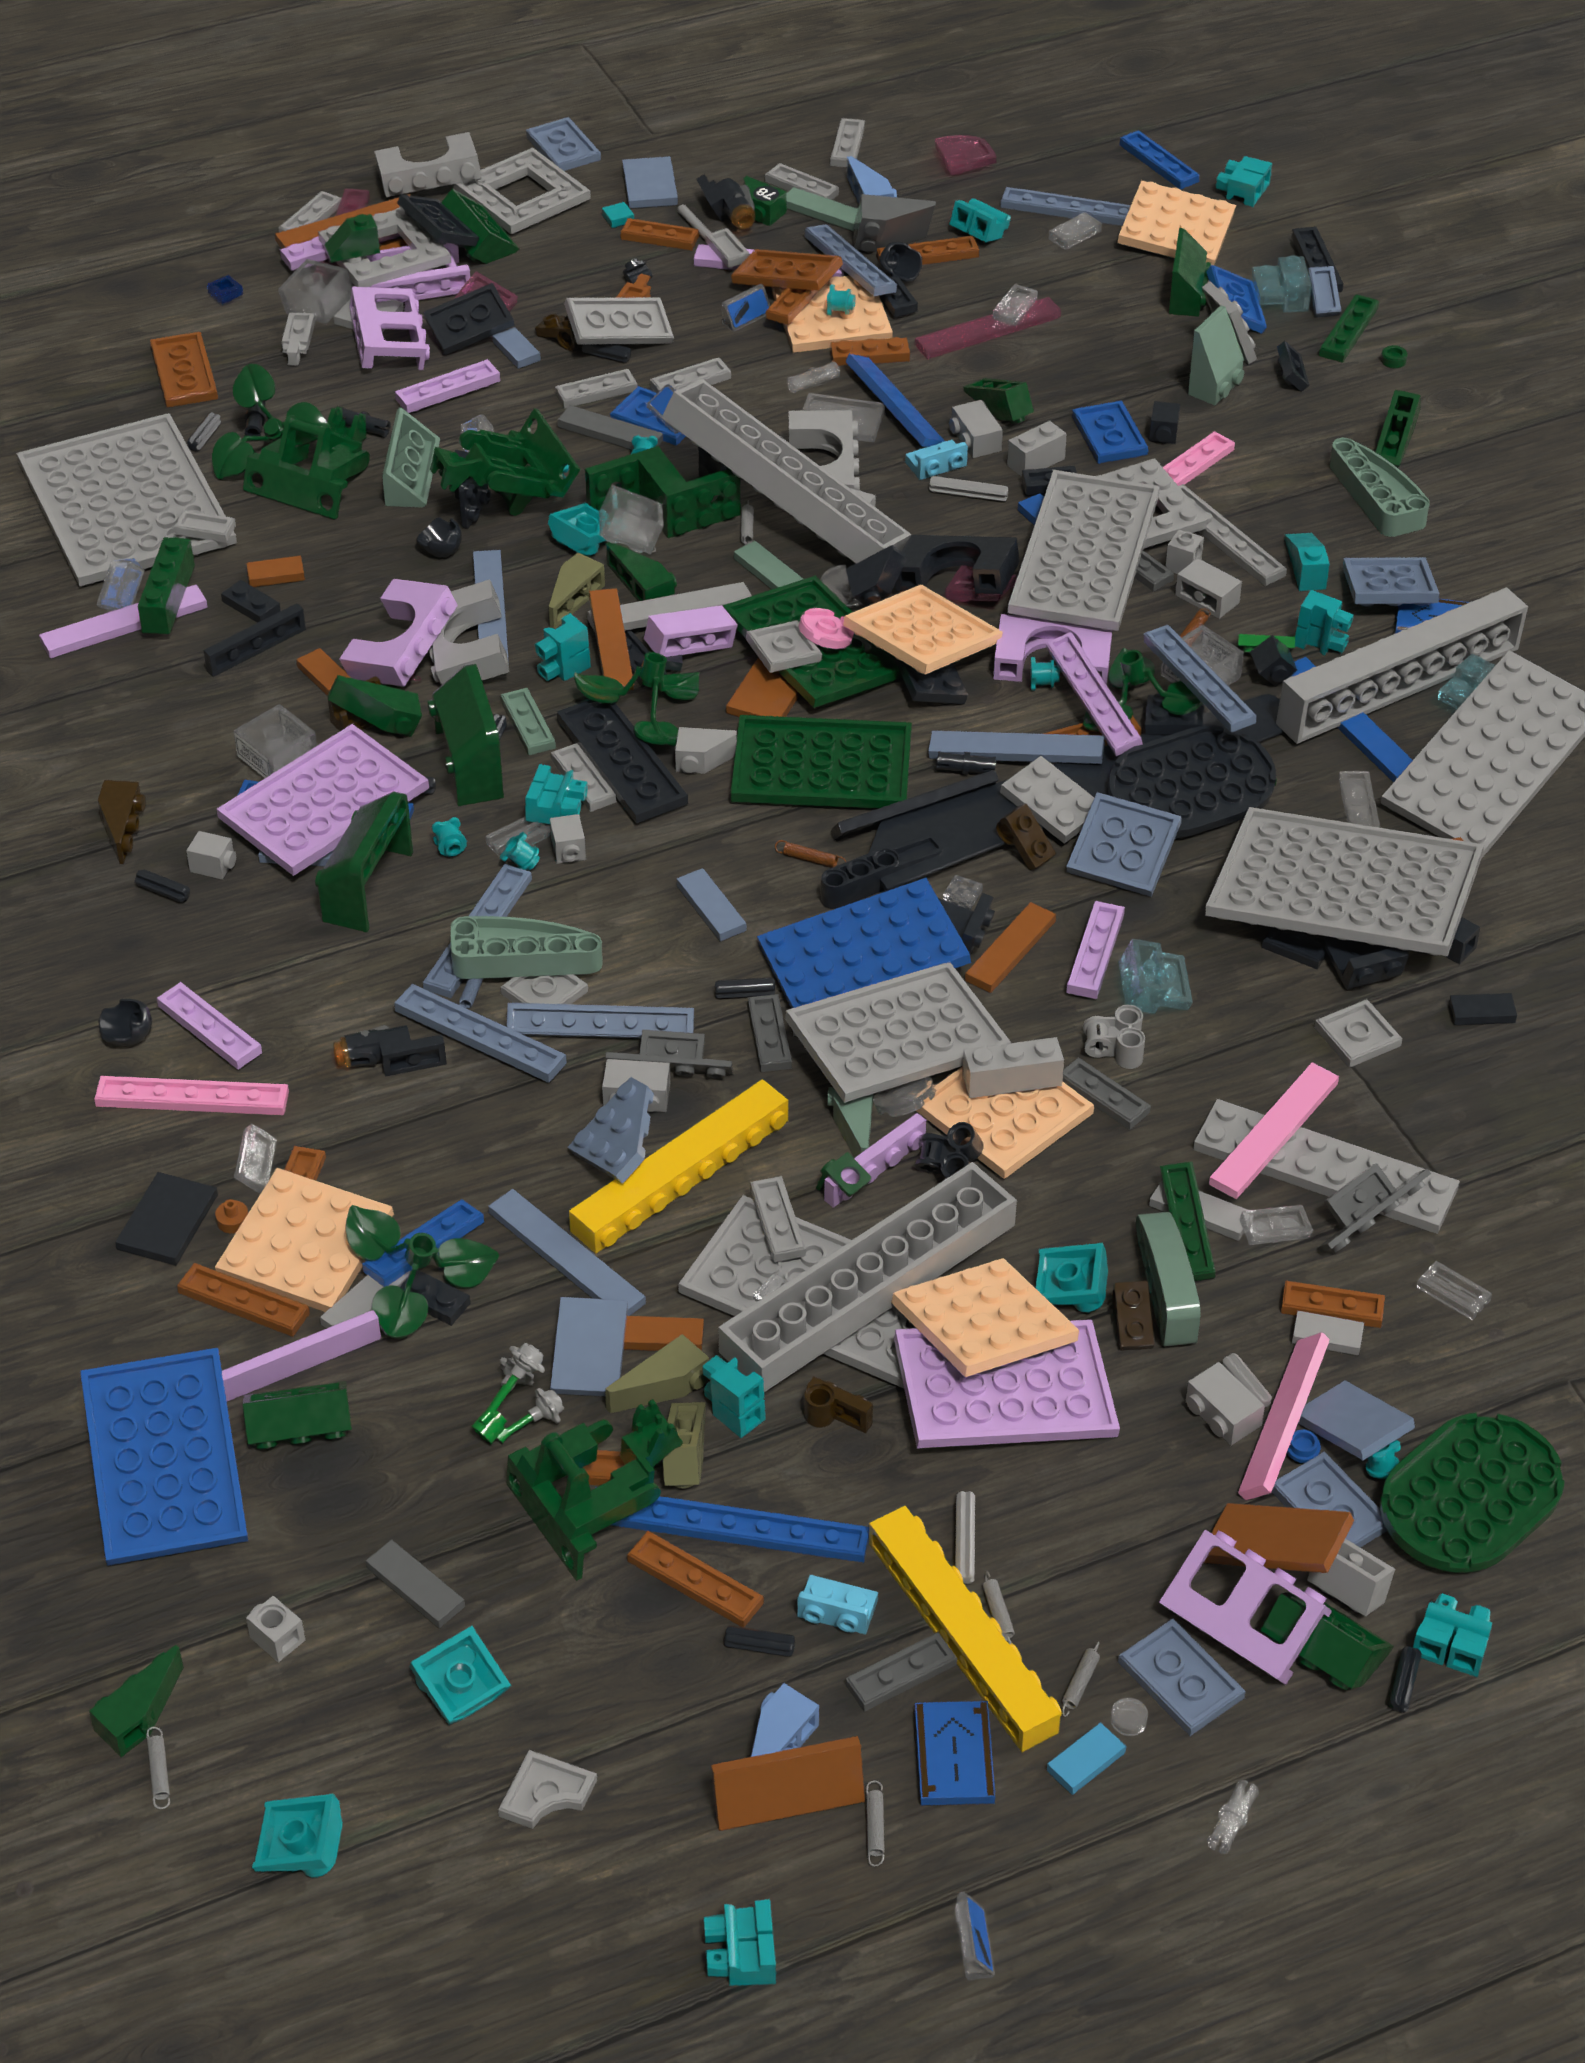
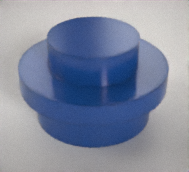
[1287,1430,1321,1463]

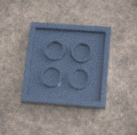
[1343,557,1439,606]
[1067,792,1181,897]

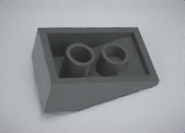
[854,194,936,252]

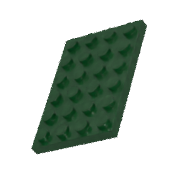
[723,575,902,708]
[731,715,912,808]

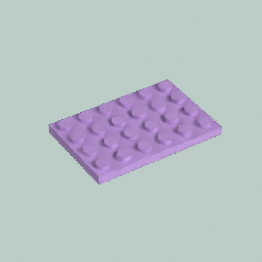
[217,724,429,876]
[894,1320,1120,1448]

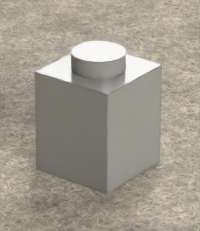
[186,831,236,880]

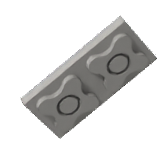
[564,297,674,344]

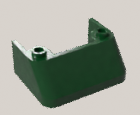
[427,664,504,807]
[315,791,413,932]

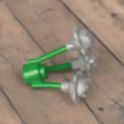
[471,1343,564,1444]

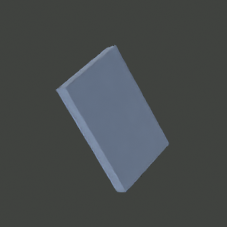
[526,117,601,171]
[622,156,678,209]
[550,1297,628,1396]
[1298,1381,1415,1460]
[1272,1452,1387,1547]
[1118,1619,1246,1736]

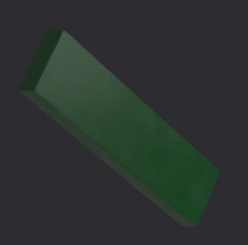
[1319,294,1379,363]
[1160,1161,1216,1281]

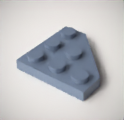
[567,1077,654,1184]

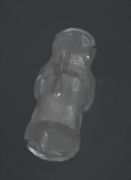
[787,361,840,393]
[1207,1780,1259,1854]

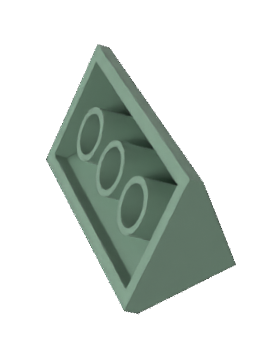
[382,407,440,507]

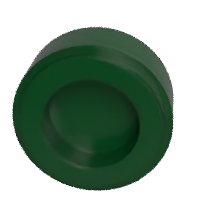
[1381,345,1408,368]

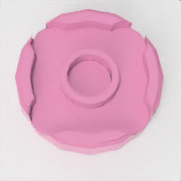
[798,608,854,649]

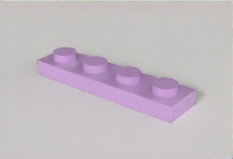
[395,359,500,413]
[1067,901,1125,999]
[157,982,262,1069]
[824,1113,926,1208]

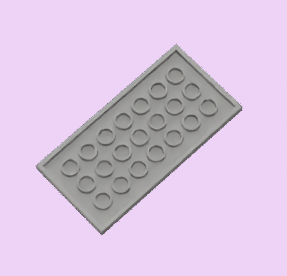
[1008,470,1160,631]
[1381,650,1585,858]
[679,1195,940,1388]

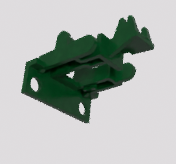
[243,406,370,519]
[430,408,581,516]
[506,1399,683,1581]

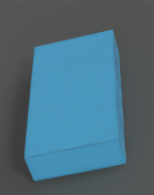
[1047,1722,1126,1795]

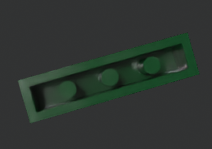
[137,537,195,634]

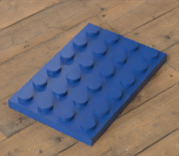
[757,878,971,1009]
[80,1348,248,1566]

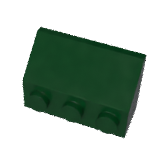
[441,189,520,264]
[1169,228,1211,317]
[243,1381,352,1449]
[1261,1589,1394,1690]

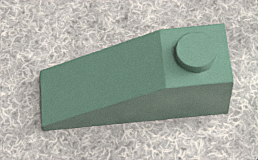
[828,1087,873,1157]

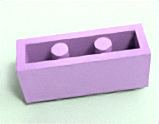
[644,605,738,657]

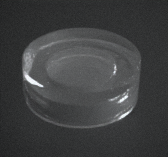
[1110,1698,1148,1736]

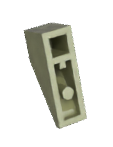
[549,553,605,629]
[605,1334,709,1413]
[663,1402,706,1488]

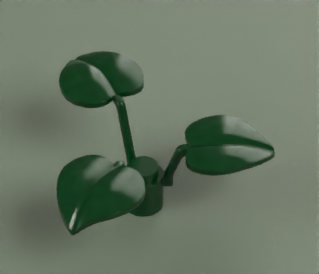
[212,364,332,480]
[1083,648,1203,732]
[574,652,699,746]
[345,1205,499,1338]

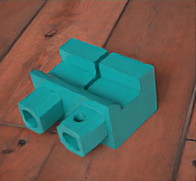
[1216,156,1272,207]
[950,198,1011,242]
[1295,590,1354,656]
[535,613,591,681]
[525,764,588,824]
[703,1355,766,1438]
[1413,1593,1492,1677]
[704,1899,776,1986]

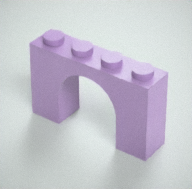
[339,579,458,686]
[994,614,1112,685]

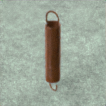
[1180,609,1211,645]
[775,840,846,867]

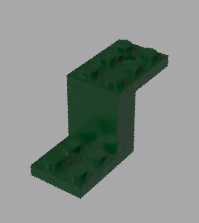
[585,446,741,539]

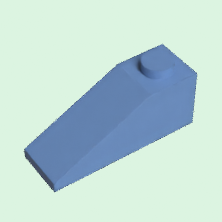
[847,156,897,203]
[751,1683,819,1757]

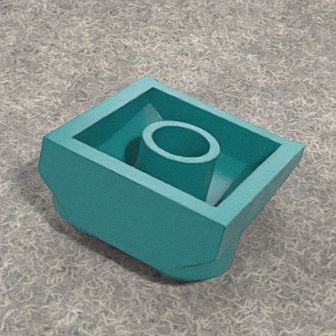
[548,503,625,557]
[1036,1243,1108,1312]
[409,1626,511,1724]
[252,1794,343,1877]

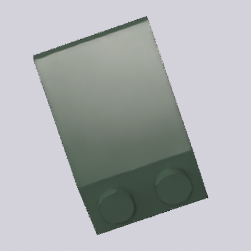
[1188,305,1244,405]

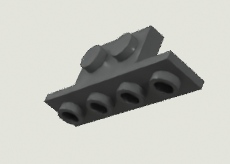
[606,1029,734,1079]
[1318,1163,1431,1252]

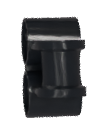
[915,1122,984,1179]

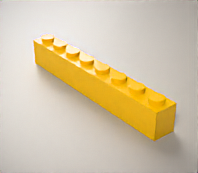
[569,1079,788,1254]
[869,1506,1062,1752]

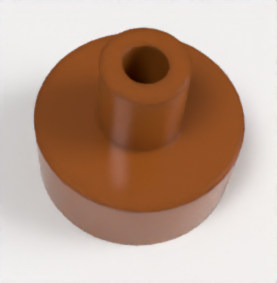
[215,1199,248,1234]

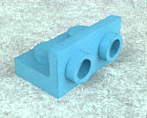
[905,440,968,480]
[798,1575,878,1634]

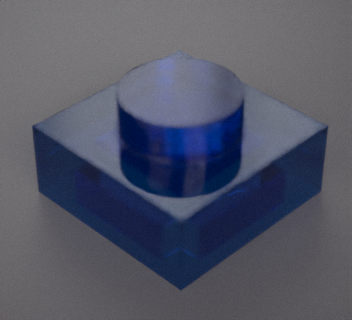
[207,275,243,304]

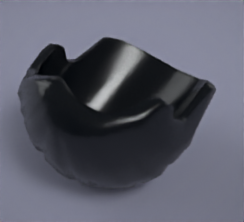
[880,242,922,282]
[416,517,462,558]
[98,999,152,1046]

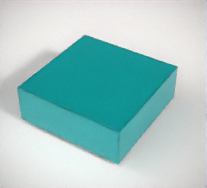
[602,202,634,228]

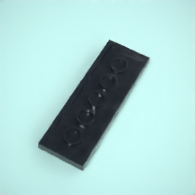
[557,699,688,824]

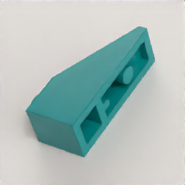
[1284,533,1330,591]

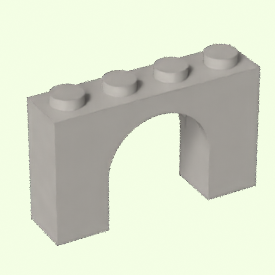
[374,132,481,197]
[789,410,860,491]
[429,579,509,685]

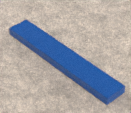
[846,353,945,447]

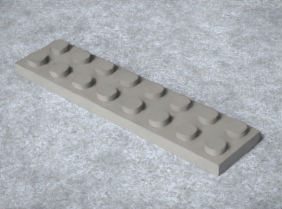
[1194,1099,1460,1234]

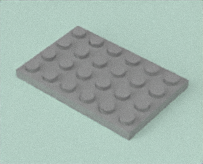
[785,963,1011,1103]

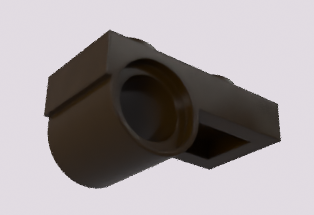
[534,314,579,351]
[996,803,1056,870]
[1112,1281,1154,1351]
[804,1376,873,1434]

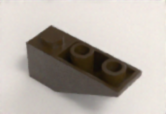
[98,780,146,864]

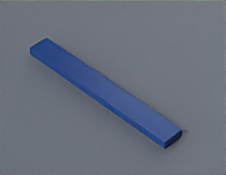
[1287,657,1413,783]
[595,1487,869,1563]

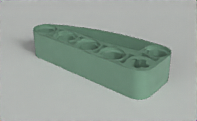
[1329,438,1430,537]
[451,916,603,979]
[1136,1212,1200,1346]

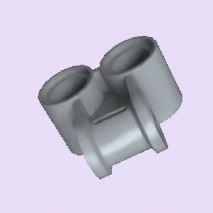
[1083,1004,1145,1069]

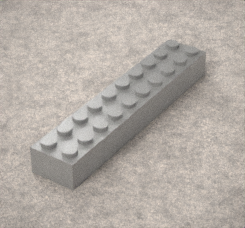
[662,379,911,563]
[1276,587,1528,744]
[718,1162,1017,1392]

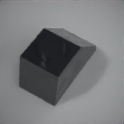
[845,545,907,607]

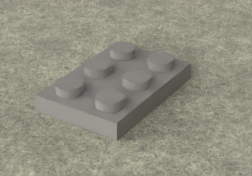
[1202,281,1257,364]
[1000,756,1094,844]

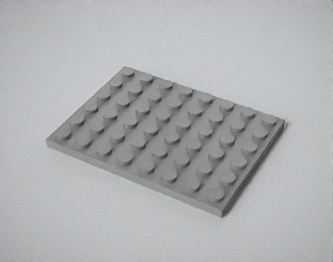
[17,413,237,587]
[1206,807,1484,956]

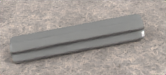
[929,476,1009,502]
[955,1491,975,1584]

